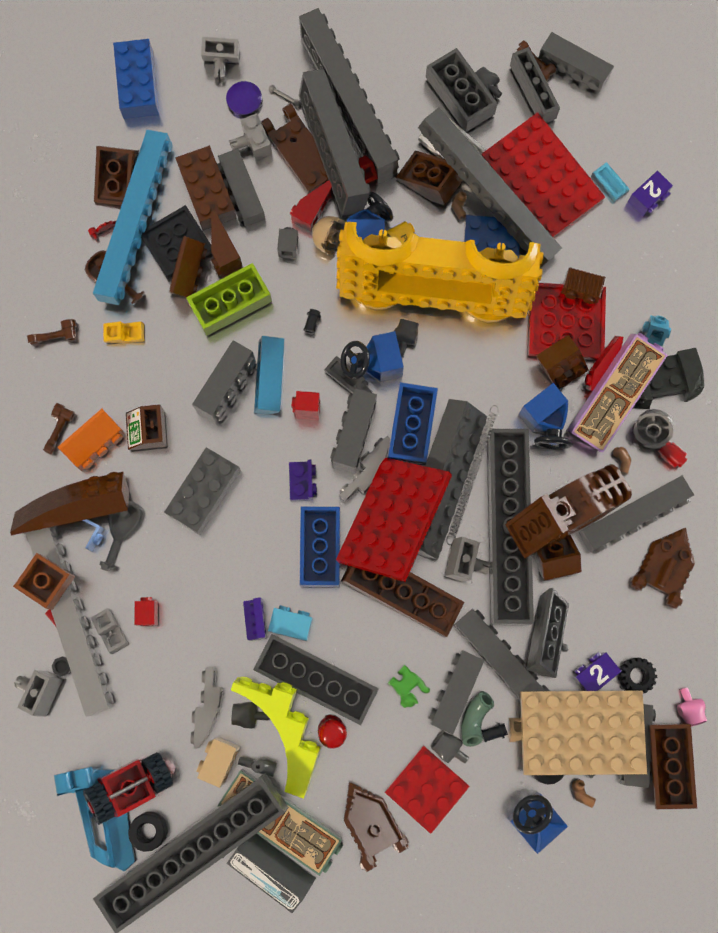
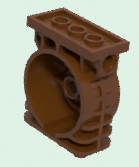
[505,464,632,558]

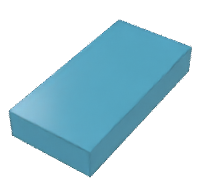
[592,162,630,202]

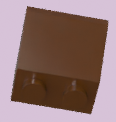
[534,535,582,581]

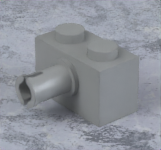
[201,37,239,80]
[229,113,272,161]
[445,537,491,582]
[14,670,63,717]

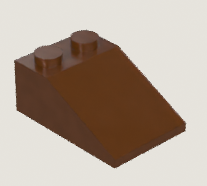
[94,146,139,206]
[395,150,463,205]
[211,210,243,278]

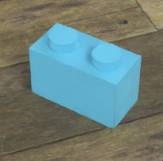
[268,605,313,641]

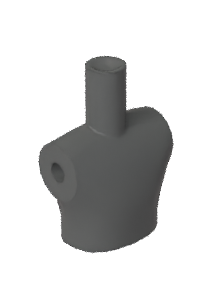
[475,67,502,99]
[394,319,419,355]
[231,702,269,729]
[431,731,469,763]
[238,757,277,777]

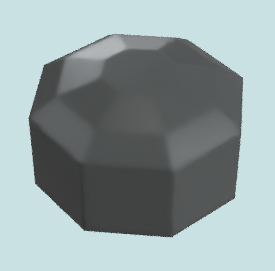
[52,656,71,677]

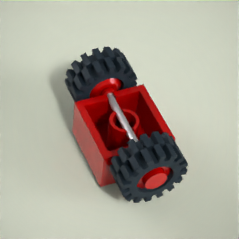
[83,752,173,825]

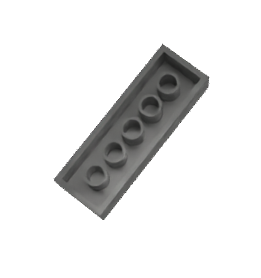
[253,634,379,725]

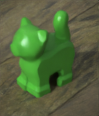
[387,665,430,708]

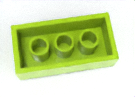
[186,263,272,336]

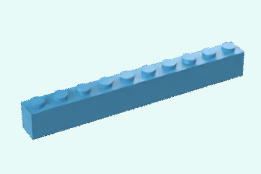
[93,130,172,305]

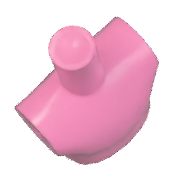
[677,688,707,727]

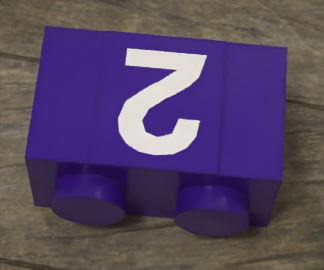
[628,171,673,216]
[572,652,621,691]

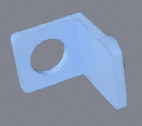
[82,519,104,552]

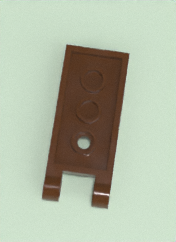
[261,104,328,194]

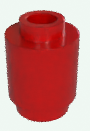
[658,441,688,468]

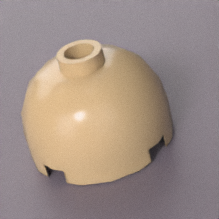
[312,216,345,255]

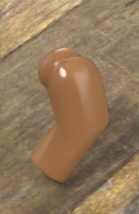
[451,191,467,220]
[613,447,631,475]
[571,779,596,808]

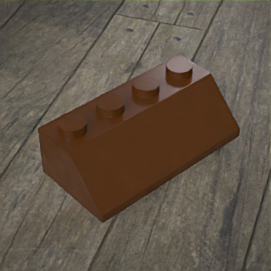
[649,723,697,809]

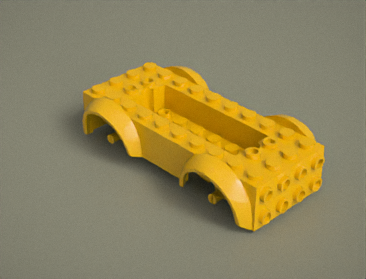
[336,222,543,323]

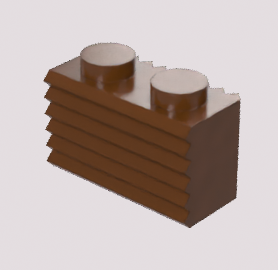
[561,267,606,304]

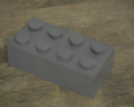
[426,48,498,132]
[192,340,257,425]
[330,388,377,474]
[164,447,241,535]

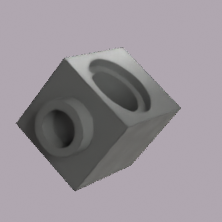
[277,227,299,258]

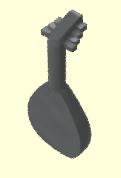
[99,501,145,571]

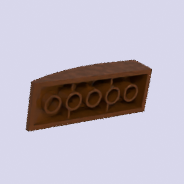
[10,472,129,536]
[341,566,465,637]

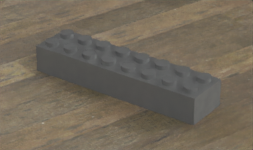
[298,69,370,217]
[418,399,487,560]

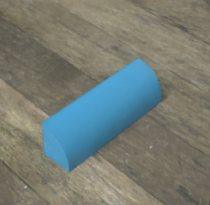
[254,336,284,414]

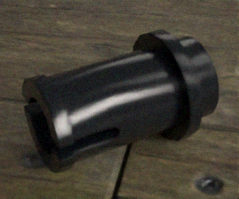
[303,309,321,334]
[481,723,508,743]

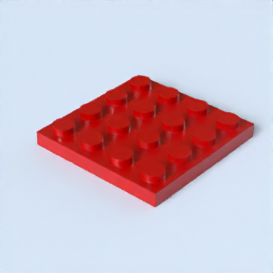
[528,283,606,360]

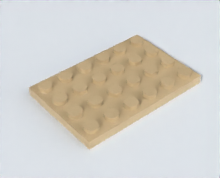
[520,691,647,775]

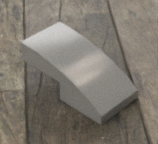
[91,608,129,654]

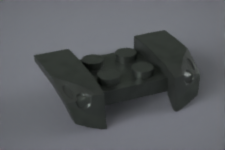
[635,348,704,409]

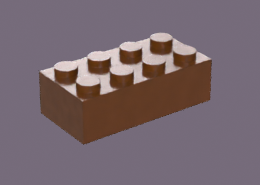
[175,145,237,231]

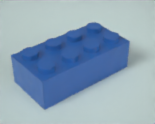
[113,39,159,119]
[388,382,438,466]
[300,506,340,587]

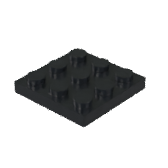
[141,205,212,279]

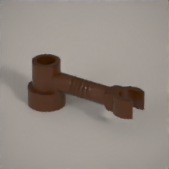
[517,40,556,81]
[27,319,77,345]
[43,403,75,455]

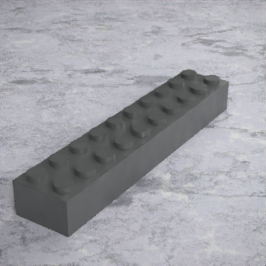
[299,8,400,185]
[488,429,534,625]
[93,773,289,933]

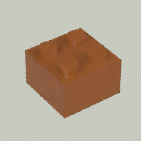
[13,553,75,610]

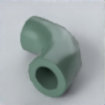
[461,691,494,747]

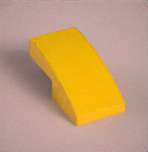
[103,321,144,343]

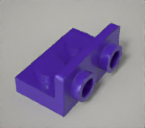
[289,459,317,501]
[243,597,267,640]

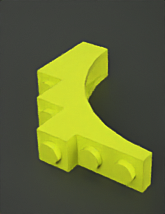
[231,677,321,799]

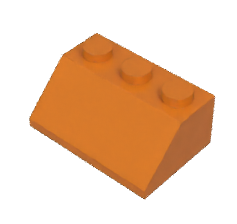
[58,408,125,471]

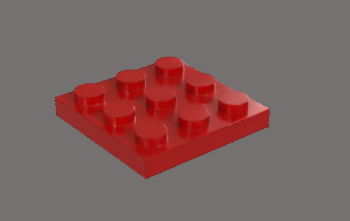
[385,745,470,834]

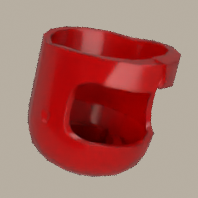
[318,714,347,749]

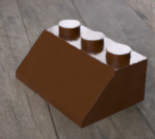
[168,236,207,298]

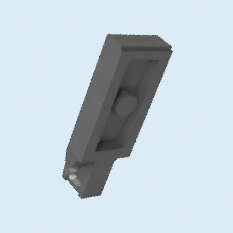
[324,356,373,394]

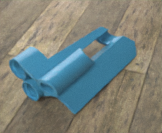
[54,767,135,871]

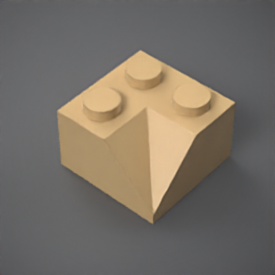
[196,737,241,788]

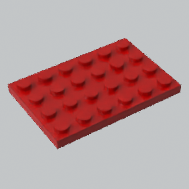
[481,112,605,237]
[336,458,452,582]

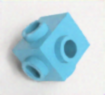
[642,315,671,346]

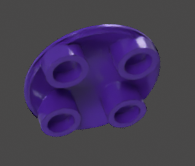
[226,81,262,116]

